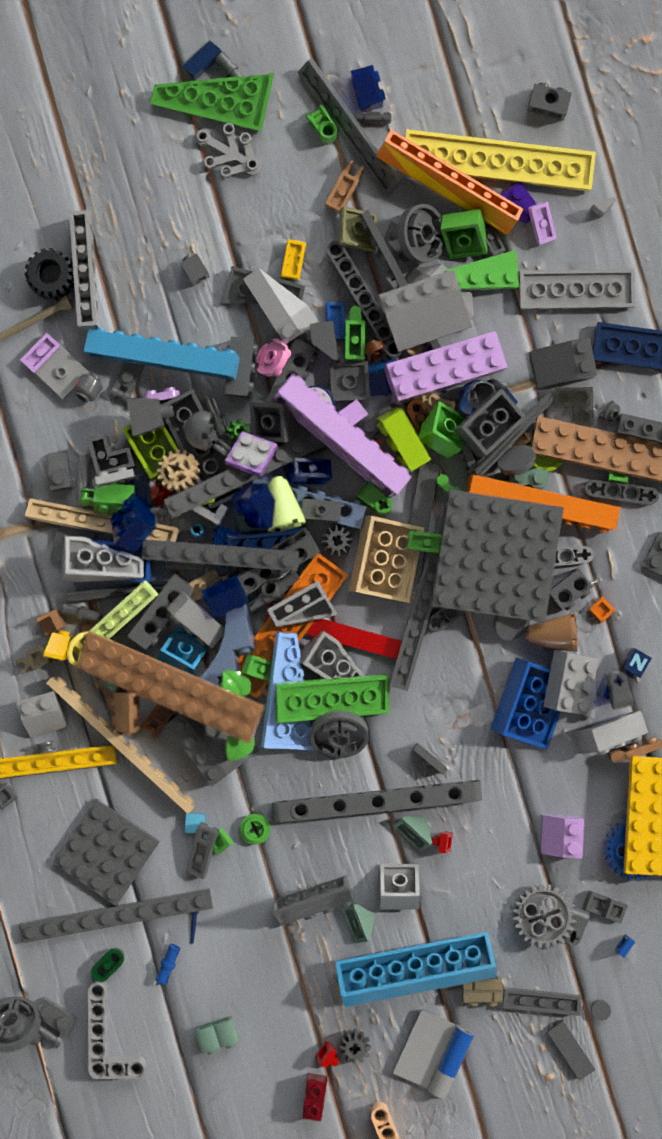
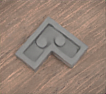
[92,467,134,488]

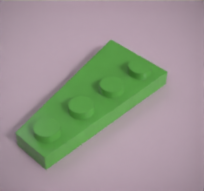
[444,250,520,290]

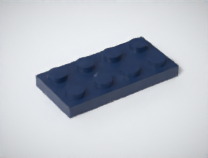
[593,322,662,370]

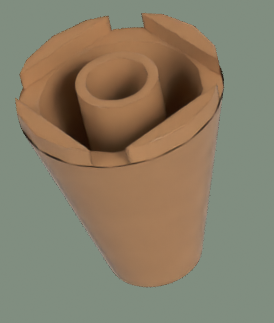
[525,613,578,652]

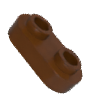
[364,340,385,362]
[406,398,429,434]

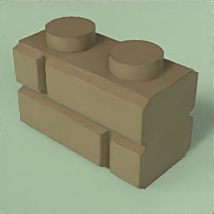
[462,976,502,1006]

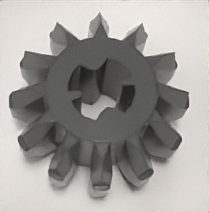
[321,525,354,557]
[338,1029,371,1064]

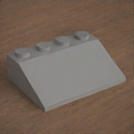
[379,269,472,352]

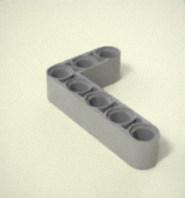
[88,981,147,1079]

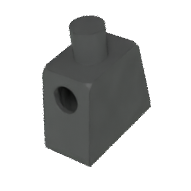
[126,398,174,438]

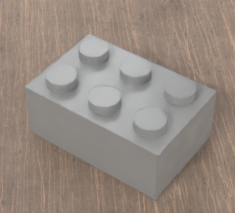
[543,650,599,716]

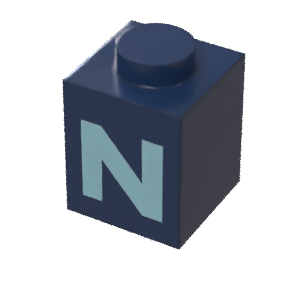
[620,648,652,679]

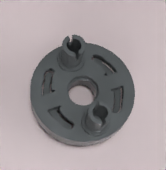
[398,204,445,263]
[310,711,368,758]
[0,996,41,1053]

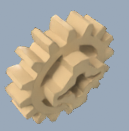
[157,449,200,492]

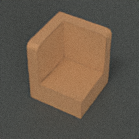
[35,609,67,636]

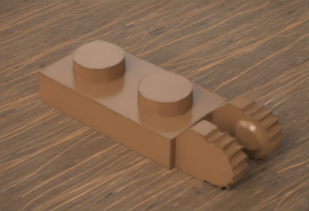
[325,160,365,214]
[608,737,662,763]

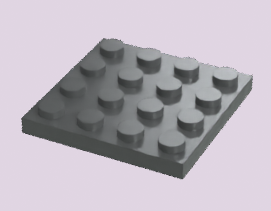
[53,799,160,906]

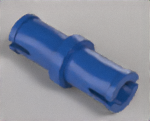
[156,944,181,985]

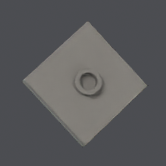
[35,346,90,400]

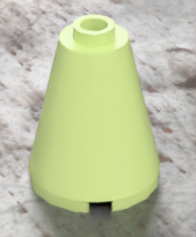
[267,476,306,532]

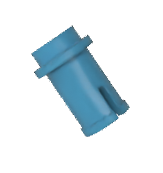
[191,523,206,538]

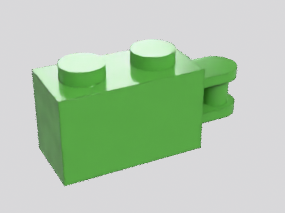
[345,306,365,362]
[79,484,136,516]

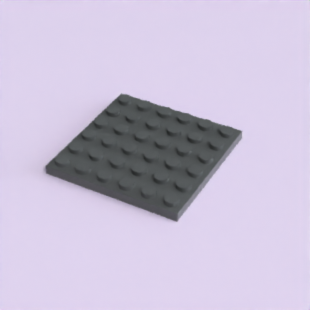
[431,489,564,622]

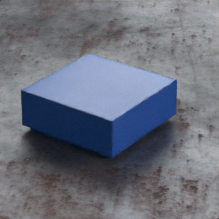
[615,934,635,958]

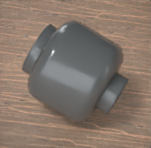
[74,373,103,403]

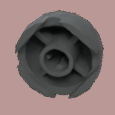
[183,411,217,451]

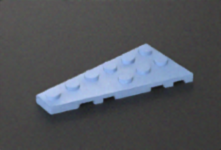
[261,632,315,750]

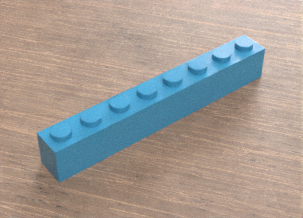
[84,328,240,381]

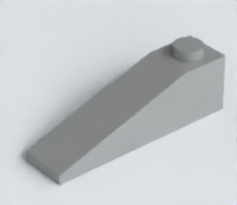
[243,268,318,344]
[62,536,144,582]
[300,631,364,679]

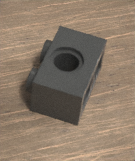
[527,83,572,121]

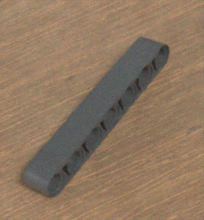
[327,241,402,360]

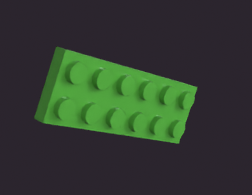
[275,674,389,723]

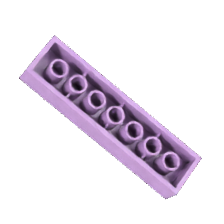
[272,375,411,499]

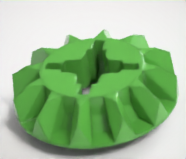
[240,813,271,845]

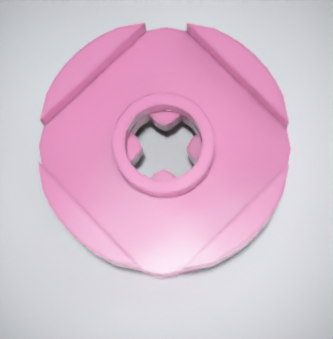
[256,338,291,377]

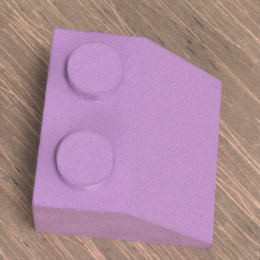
[541,815,584,859]

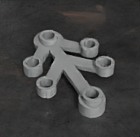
[195,123,262,178]

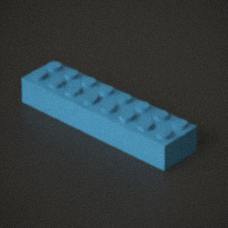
[336,932,497,1007]

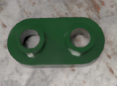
[91,948,125,982]

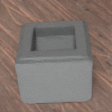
[590,197,616,218]

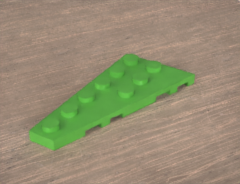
[150,73,275,132]

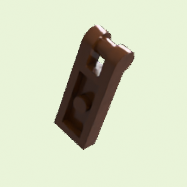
[141,703,176,739]

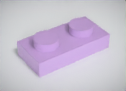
[528,201,557,245]
[20,332,61,374]

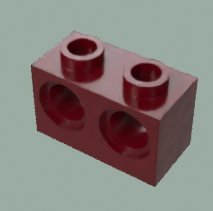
[302,1073,327,1121]

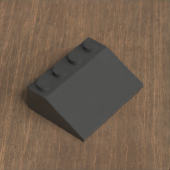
[166,714,259,787]
[273,875,355,927]

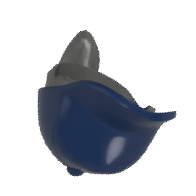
[459,379,508,414]

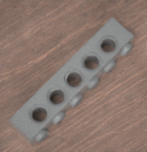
[69,210,100,330]

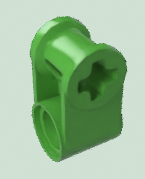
[305,105,337,144]
[356,482,392,516]

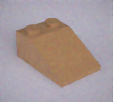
[111,691,141,733]

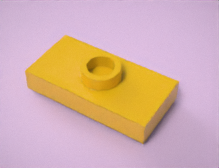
[281,239,306,281]

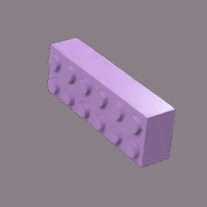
[384,331,507,405]

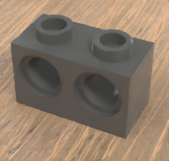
[549,569,593,611]

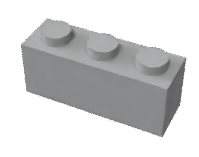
[167,592,225,648]

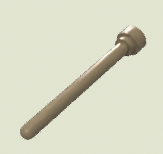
[0,294,73,342]

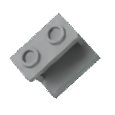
[179,485,230,526]

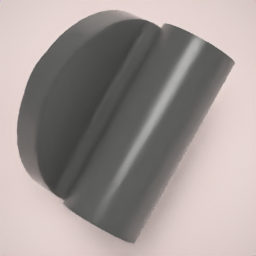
[598,401,620,422]

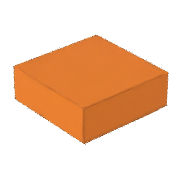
[587,596,615,623]

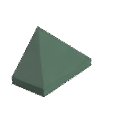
[392,816,432,853]
[341,904,376,943]

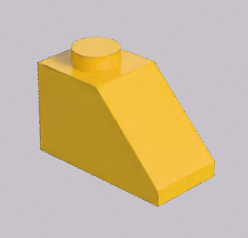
[44,630,74,660]

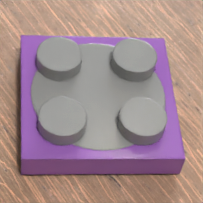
[225,431,277,477]

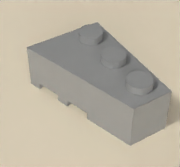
[267,581,337,627]
[574,711,648,755]

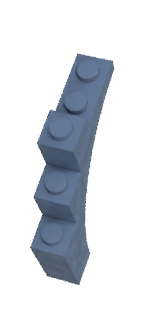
[200,602,256,687]

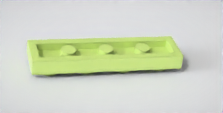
[90,580,159,639]

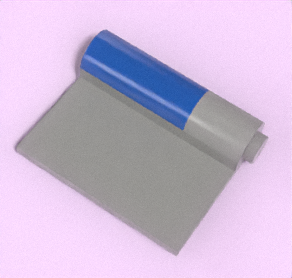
[392,1009,474,1101]

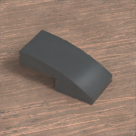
[582,890,628,923]

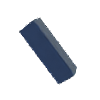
[182,40,222,80]

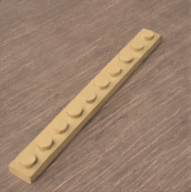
[47,677,195,814]

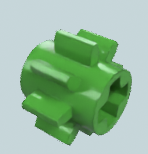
[226,419,251,443]

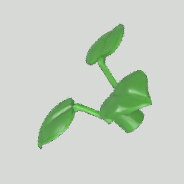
[221,670,267,761]

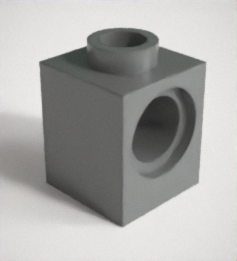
[180,253,210,286]

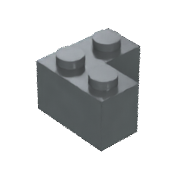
[87,434,137,474]

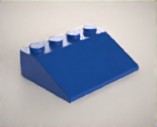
[490,657,561,750]

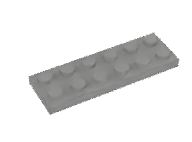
[519,269,635,310]

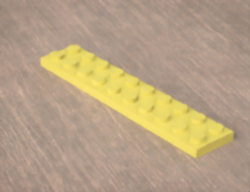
[405,129,596,191]

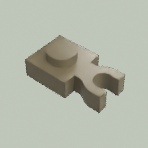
[15,645,52,674]

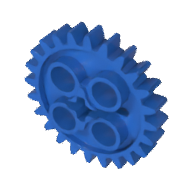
[603,819,654,881]

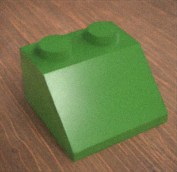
[440,209,487,259]
[419,401,466,458]

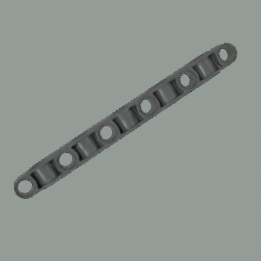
[272,780,482,823]

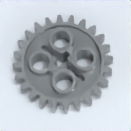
[513,884,577,948]

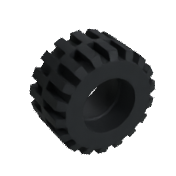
[25,248,74,300]

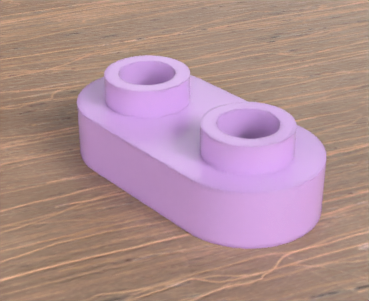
[141,387,180,403]

